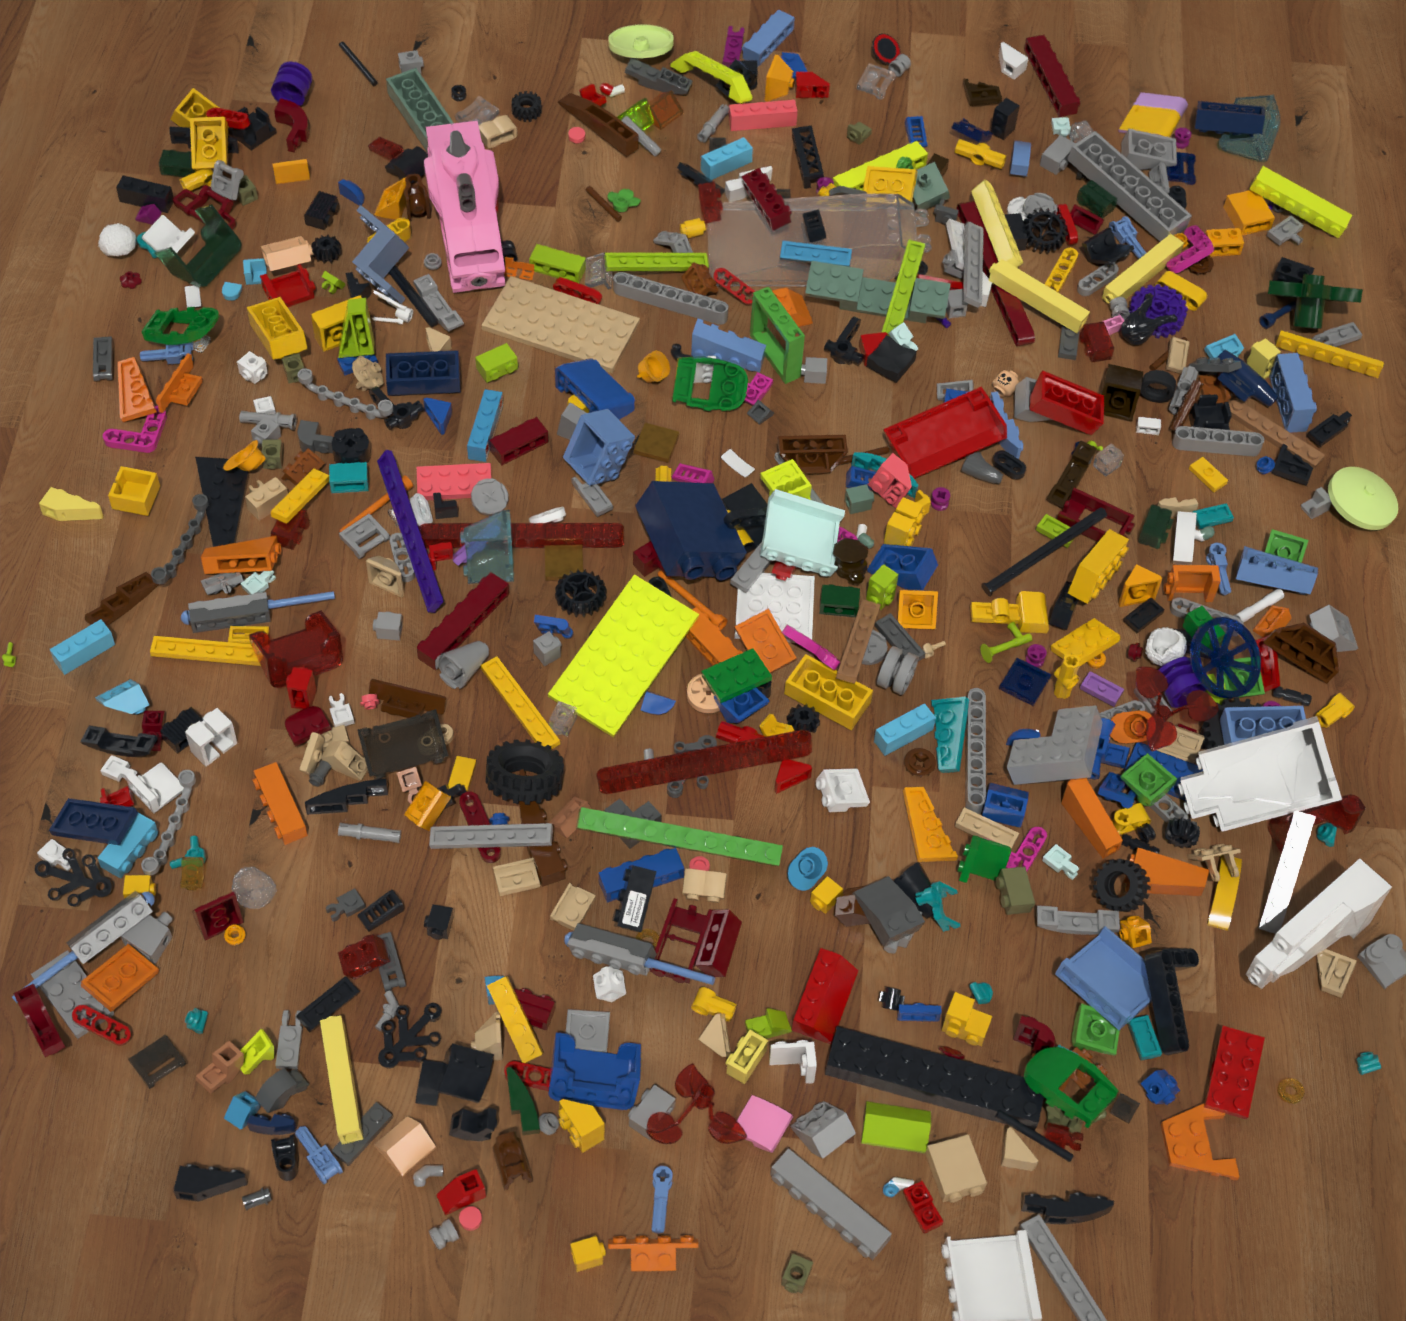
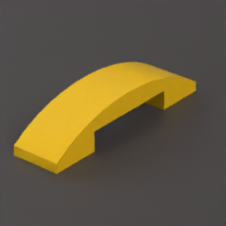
[1207,855,1242,931]

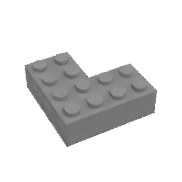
[1007,706,1103,785]

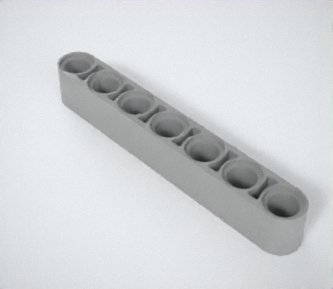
[613,272,728,325]
[965,688,986,814]

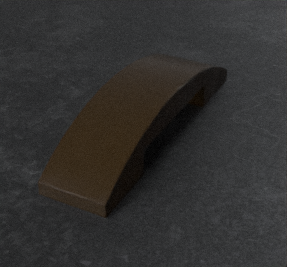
[1046,441,1097,508]

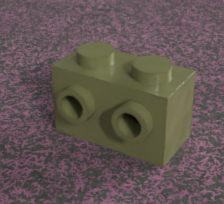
[996,867,1035,915]

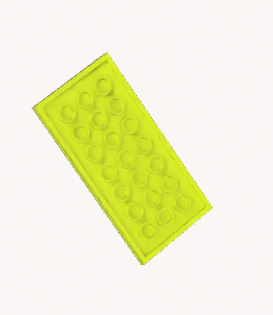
[548,574,699,738]

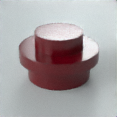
[1128,642,1143,662]

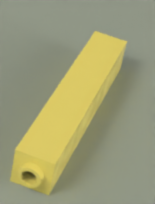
[1102,234,1184,304]
[989,259,1090,333]
[320,1015,364,1144]

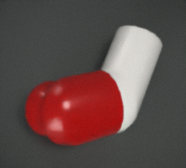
[599,83,625,97]

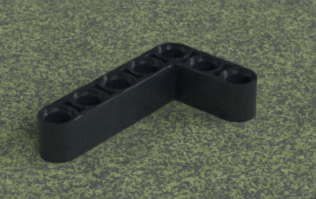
[1144,948,1199,1055]

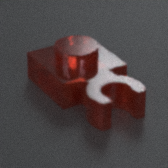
[1044,1123,1084,1151]

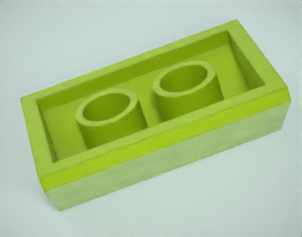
[861,1101,931,1153]

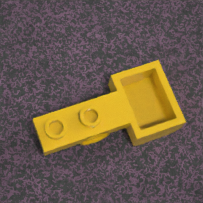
[970,591,1049,633]

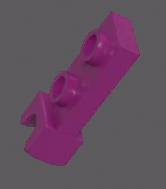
[722,26,745,67]

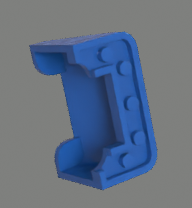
[555,358,635,420]
[548,1033,641,1110]

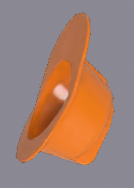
[1110,710,1156,744]

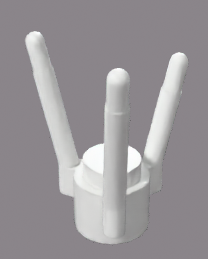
[372,291,413,325]

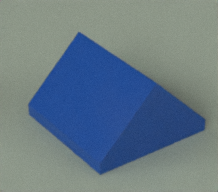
[714,688,769,723]

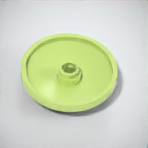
[608,25,674,58]
[1328,467,1398,530]

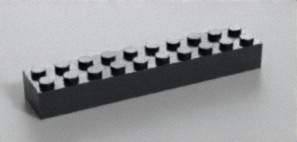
[825,1026,1044,1131]

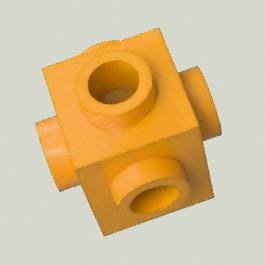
[1119,916,1152,948]

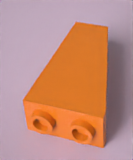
[201,536,281,574]
[1061,778,1123,859]
[1123,848,1209,896]

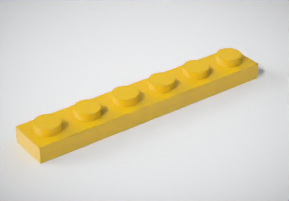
[1275,330,1384,378]
[150,636,271,666]
[481,656,560,749]

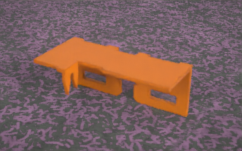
[504,257,534,281]

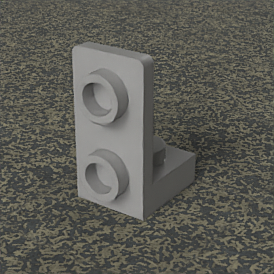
[653,231,693,253]

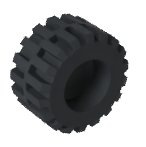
[1093,859,1151,912]

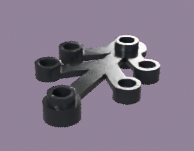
[35,848,112,907]
[378,1003,441,1069]

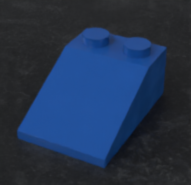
[867,544,938,590]

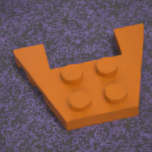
[1161,1103,1240,1180]

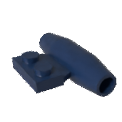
[1218,349,1279,407]

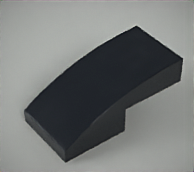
[415,1060,443,1106]

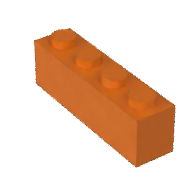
[685,607,743,666]
[252,762,308,845]

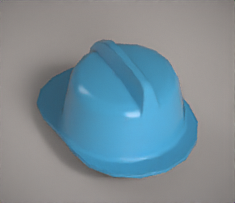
[788,847,828,891]

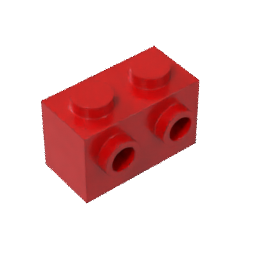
[286,667,317,709]

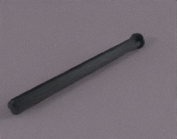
[982,507,1107,596]

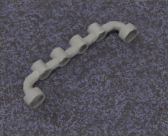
[298,368,393,419]
[141,770,196,876]

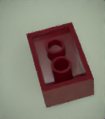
[192,891,244,941]

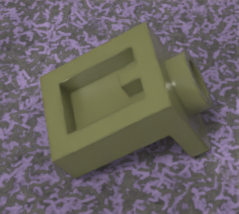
[847,122,872,145]

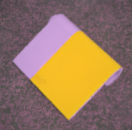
[1119,93,1188,137]

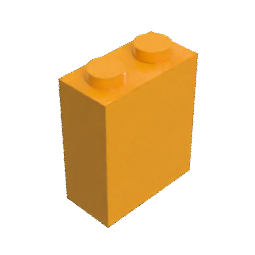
[1224,190,1275,236]

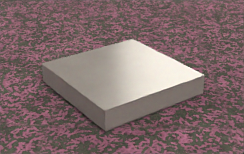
[566,1009,610,1053]

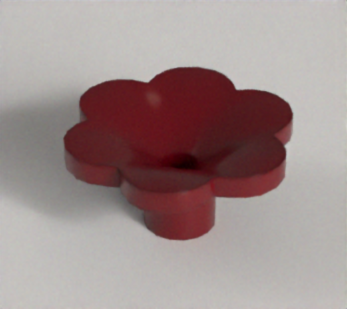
[120,271,142,289]
[939,1046,965,1059]

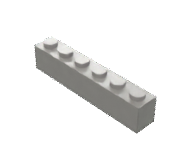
[770,1148,892,1260]

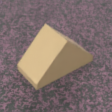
[425,327,451,352]
[699,1014,731,1058]
[1001,1127,1038,1171]

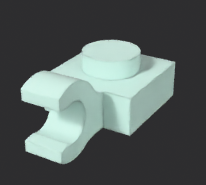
[1051,117,1071,138]
[888,322,918,351]
[241,570,276,595]
[1042,844,1079,880]

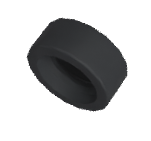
[1140,370,1176,403]

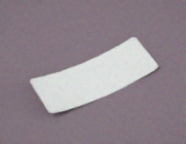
[185,285,201,307]
[721,449,755,477]

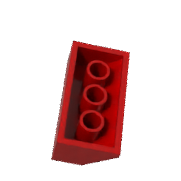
[1030,370,1104,435]
[792,948,859,1045]

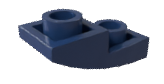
[247,1114,297,1135]

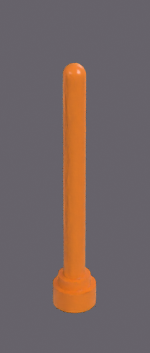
[340,475,413,532]
[657,570,728,631]

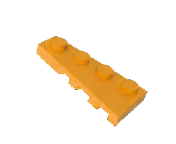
[903,787,958,862]

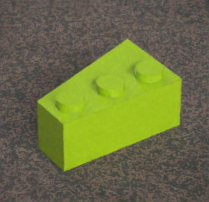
[338,298,375,358]

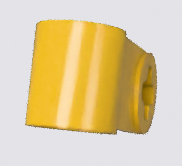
[1112,803,1151,835]

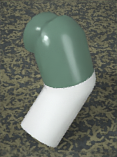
[856,524,874,549]
[1195,526,1215,542]

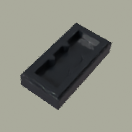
[1124,598,1165,633]

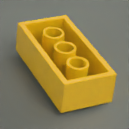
[246,297,307,360]
[1068,529,1129,604]
[784,654,873,731]

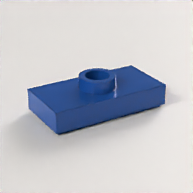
[897,1003,942,1022]

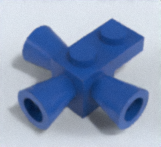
[1089,718,1130,780]

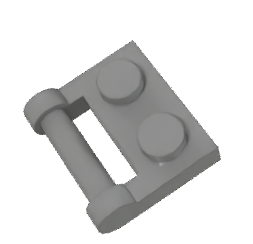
[211,160,244,200]
[339,514,390,559]

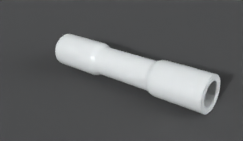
[1234,588,1284,623]

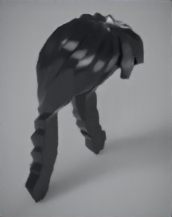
[1121,293,1178,345]

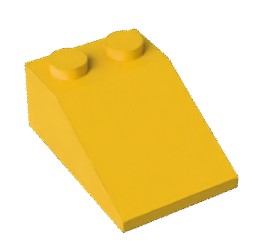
[170,88,229,128]
[190,117,228,169]

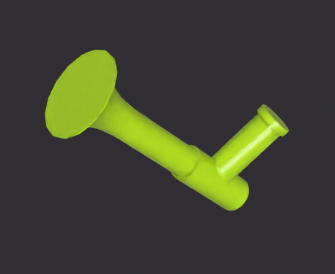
[980,622,1033,663]

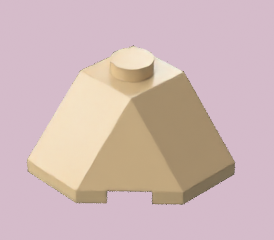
[471,1012,503,1061]

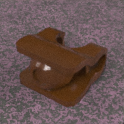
[405,174,431,221]
[493,1131,533,1190]

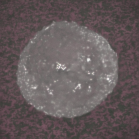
[231,867,277,909]

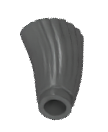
[961,452,1004,484]

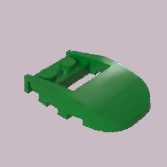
[141,307,219,345]
[672,356,748,411]
[1024,1047,1119,1128]

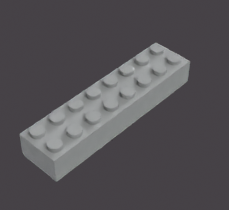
[1067,131,1192,242]

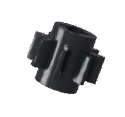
[879,987,905,1011]

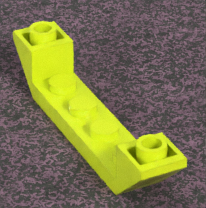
[670,51,752,104]

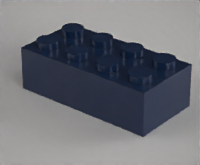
[1195,101,1265,137]
[386,350,460,395]

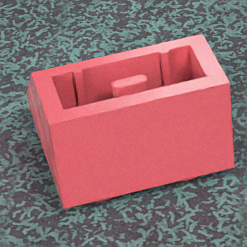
[868,453,912,508]

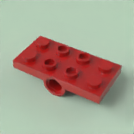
[1204,1026,1265,1120]

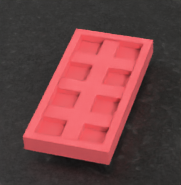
[416,463,491,500]

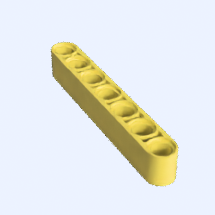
[971,180,1023,268]

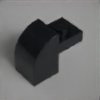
[449,1108,497,1141]

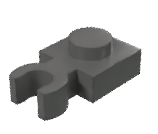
[326,888,365,922]

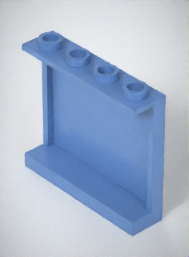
[1055,926,1152,1030]

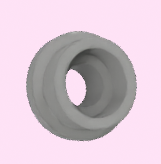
[424,253,442,270]
[538,1113,559,1135]

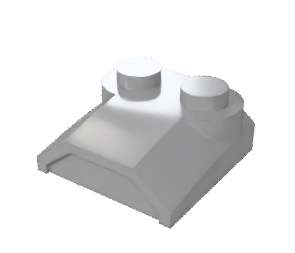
[1358,934,1406,990]

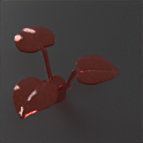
[1135,666,1219,751]
[646,1063,747,1144]

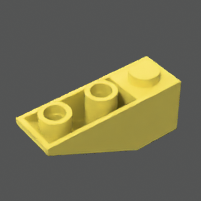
[39,487,104,521]

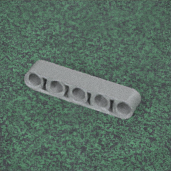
[1172,426,1264,456]

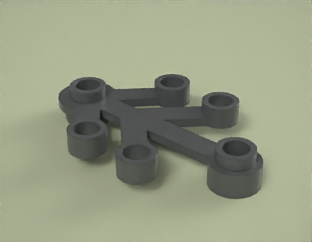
[663,735,720,798]

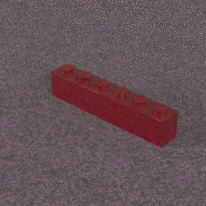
[1024,35,1080,117]
[417,572,509,671]

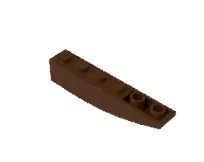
[558,93,639,157]
[519,769,568,887]

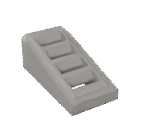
[937,380,974,401]

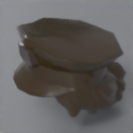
[833,538,868,586]

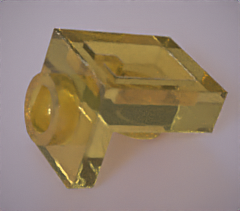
[180,857,204,890]

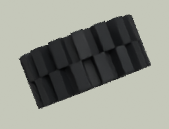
[511,91,542,122]

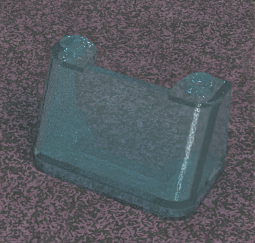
[1219,95,1280,162]
[460,510,514,584]

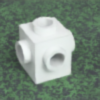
[237,351,267,384]
[593,966,626,1002]

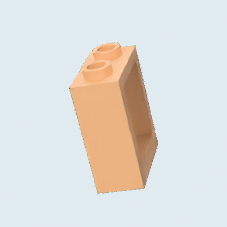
[261,236,313,271]

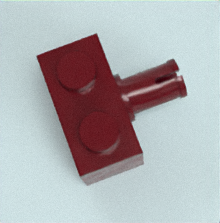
[633,541,670,577]

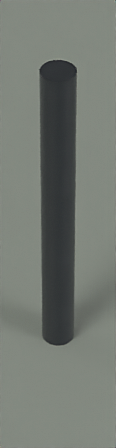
[339,41,378,86]
[995,1109,1074,1162]

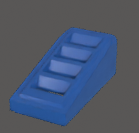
[904,116,928,147]
[846,466,876,490]

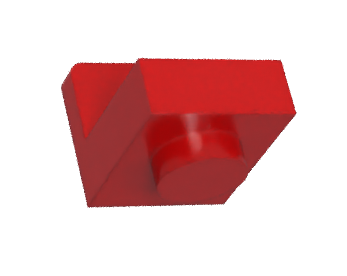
[579,84,607,106]
[427,542,453,571]
[100,786,134,807]

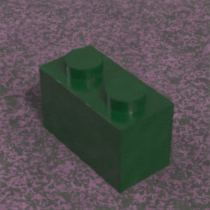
[819,584,860,618]

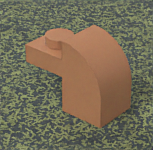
[196,1041,244,1094]

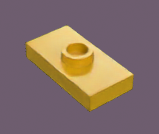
[1189,457,1228,492]

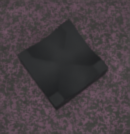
[866,335,917,383]

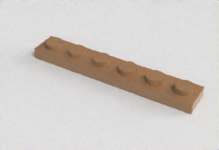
[1229,398,1325,470]
[836,599,881,684]

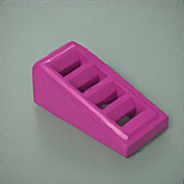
[672,463,714,483]

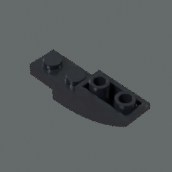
[1021,1192,1114,1224]

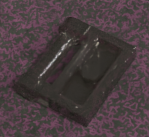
[128,1034,187,1089]

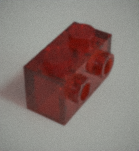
[698,181,723,224]
[338,934,390,980]

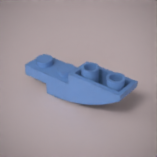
[990,392,1023,459]

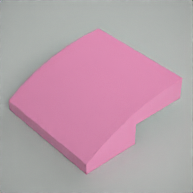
[731,1095,793,1153]

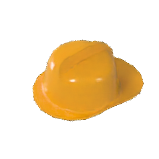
[637,350,670,383]
[223,440,265,471]

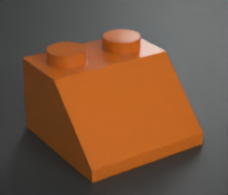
[772,287,813,327]

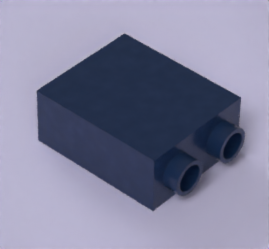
[635,481,747,580]

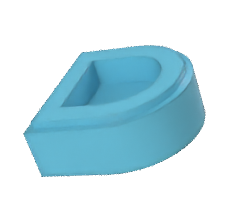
[222,282,243,301]

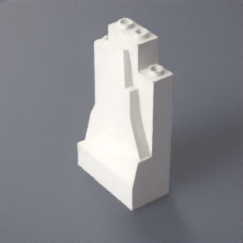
[1178,716,1342,832]
[1246,859,1392,989]

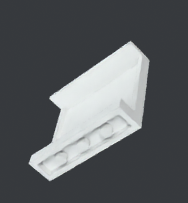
[942,1230,1042,1321]

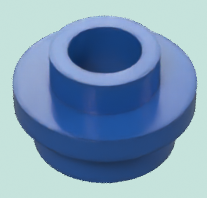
[1257,456,1275,474]
[489,813,510,825]

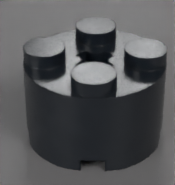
[332,428,371,464]

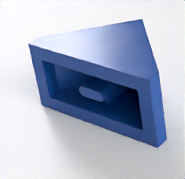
[423,397,452,435]

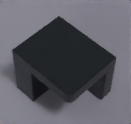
[433,492,458,519]

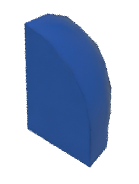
[338,179,365,206]
[640,691,676,715]
[1006,729,1040,746]

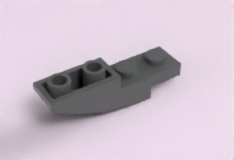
[624,58,693,94]

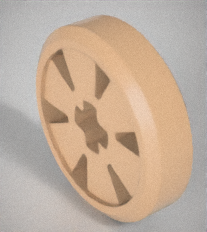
[687,674,720,713]

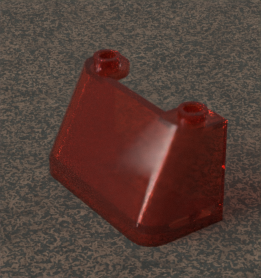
[249,610,343,688]
[1268,794,1366,853]

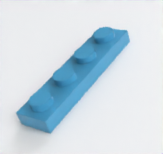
[780,241,852,267]

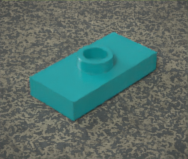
[1192,503,1234,529]
[1128,1015,1162,1060]

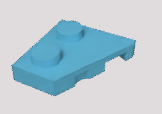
[1204,334,1244,359]

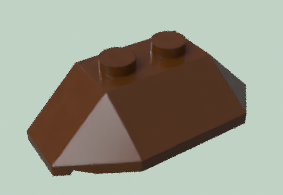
[777,435,848,474]
[1263,623,1339,684]

